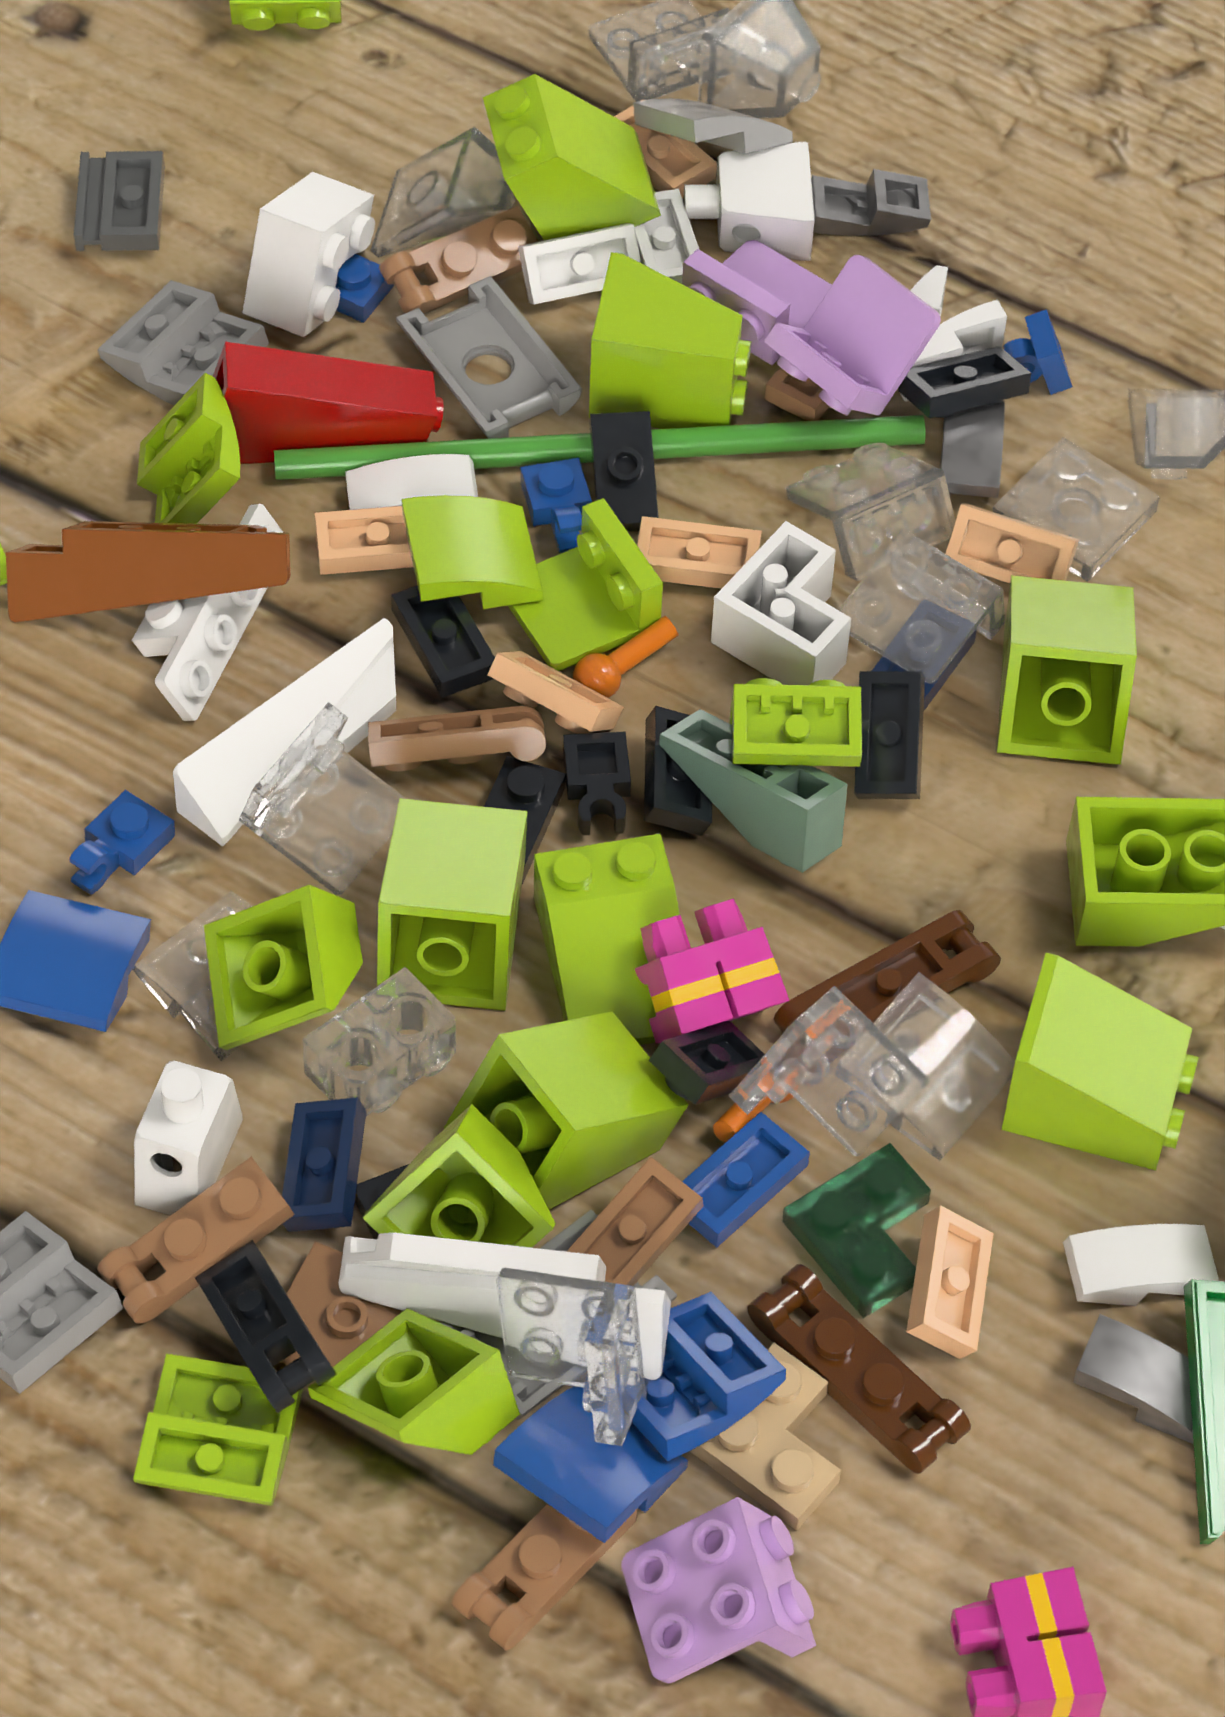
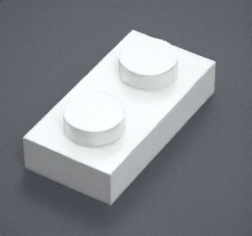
[634,189,699,284]
[518,223,641,304]

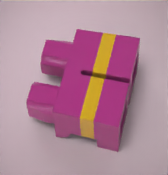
[635,899,790,1044]
[950,1567,1107,1717]

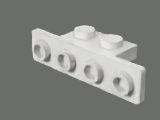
[132,504,283,721]

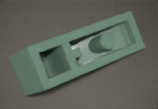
[659,709,848,873]

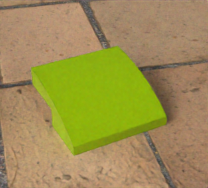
[137,373,240,524]
[401,495,543,609]
[133,1353,303,1506]

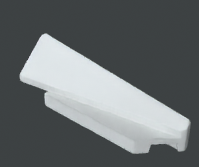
[173,618,396,846]
[339,1233,671,1380]

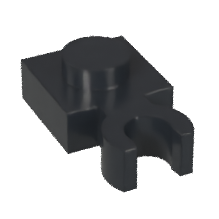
[563,731,631,836]

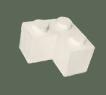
[242,172,375,337]
[711,521,851,685]

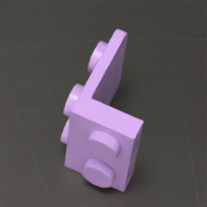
[682,240,832,365]
[764,255,941,416]
[621,1497,816,1683]

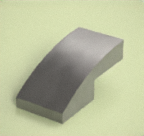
[811,169,931,236]
[939,401,1005,498]
[1073,1314,1194,1444]

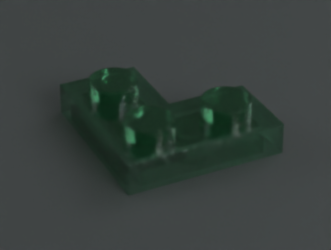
[782,1143,931,1319]

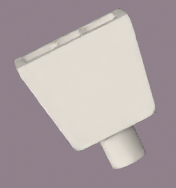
[684,142,814,261]
[134,1061,243,1215]

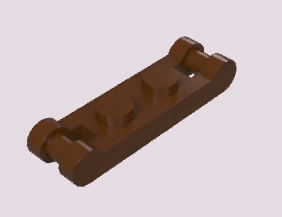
[774,910,1001,1070]
[747,1264,971,1474]

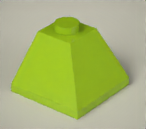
[203,884,363,1050]
[363,1104,556,1248]
[307,1308,520,1455]

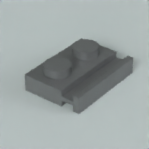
[74,151,165,251]

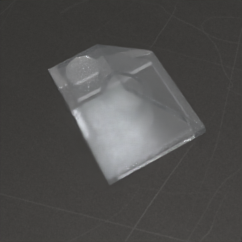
[698,0,821,119]
[370,126,516,258]
[1128,389,1225,480]

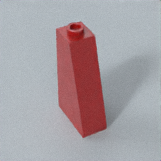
[213,341,444,464]

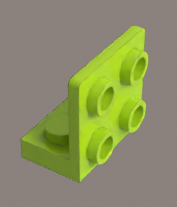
[508,498,663,671]
[728,678,862,767]

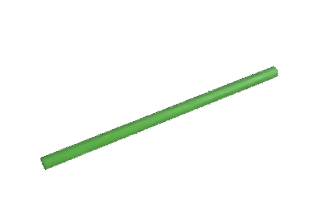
[274,415,926,480]

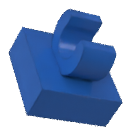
[1003,309,1073,395]

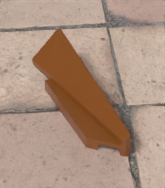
[6,521,291,622]

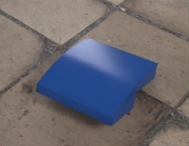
[0,890,151,1032]
[595,1292,786,1462]
[493,1385,688,1544]

